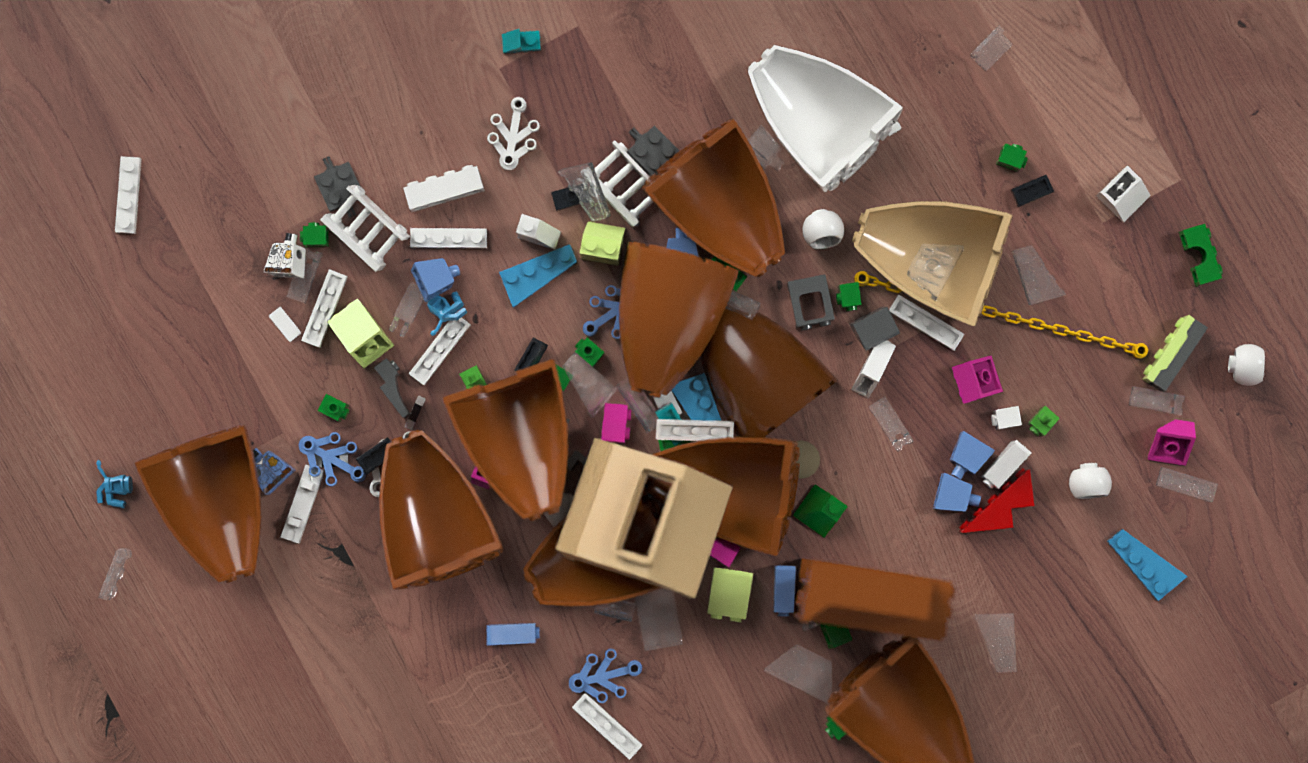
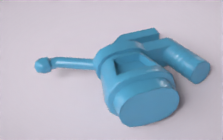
[427,292,467,336]
[96,460,133,508]

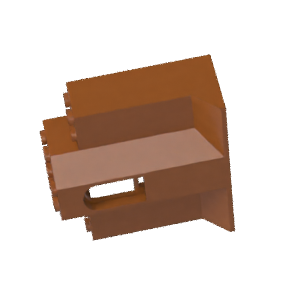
[792,558,955,642]

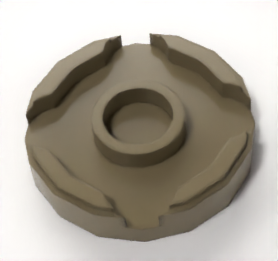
[796,440,820,479]

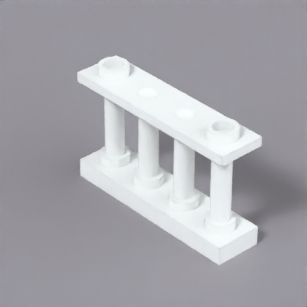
[581,140,653,229]
[320,185,410,272]

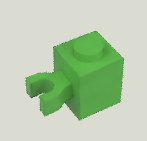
[459,365,487,389]
[1027,406,1060,436]

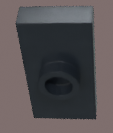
[1011,174,1054,207]
[551,182,593,211]
[514,337,548,372]
[356,437,391,475]

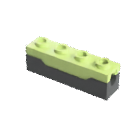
[1142,315,1208,392]

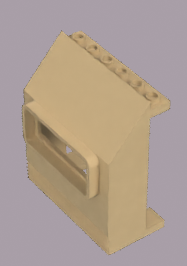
[556,438,732,599]

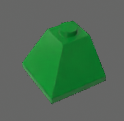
[793,484,848,538]

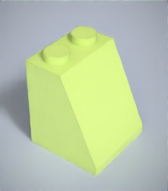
[580,221,625,266]
[327,299,394,368]
[707,567,753,622]

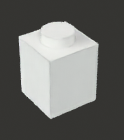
[991,406,1022,430]

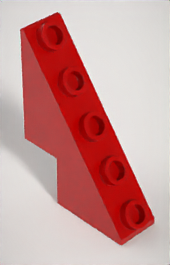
[958,468,1034,533]

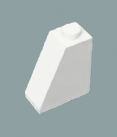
[516,214,561,250]
[851,340,896,398]
[981,440,1031,489]

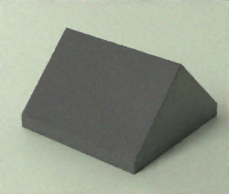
[849,306,900,351]

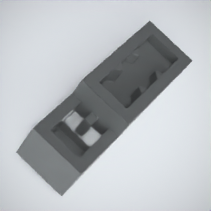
[374,358,410,419]

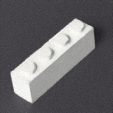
[404,165,485,212]

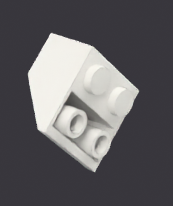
[1096,166,1151,223]

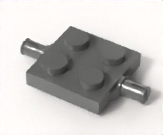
[627,126,680,176]
[314,156,360,218]

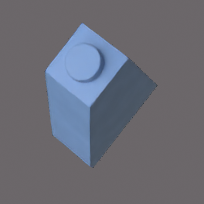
[773,565,796,616]
[487,623,540,645]

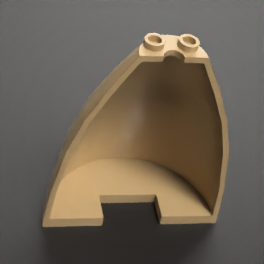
[852,202,1012,326]

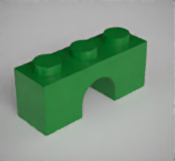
[1179,224,1223,287]

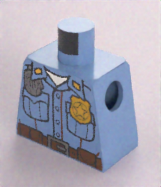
[253,448,295,495]

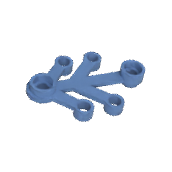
[583,285,620,339]
[299,432,366,487]
[569,648,642,703]

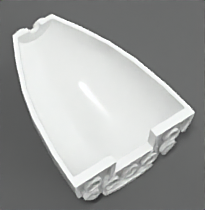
[748,45,903,192]

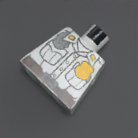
[264,233,306,278]

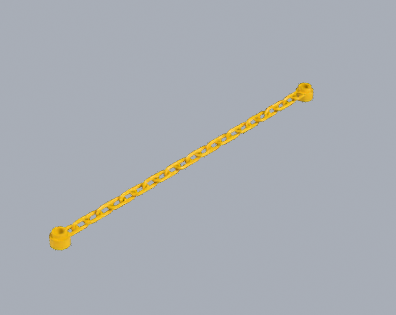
[854,271,1148,359]

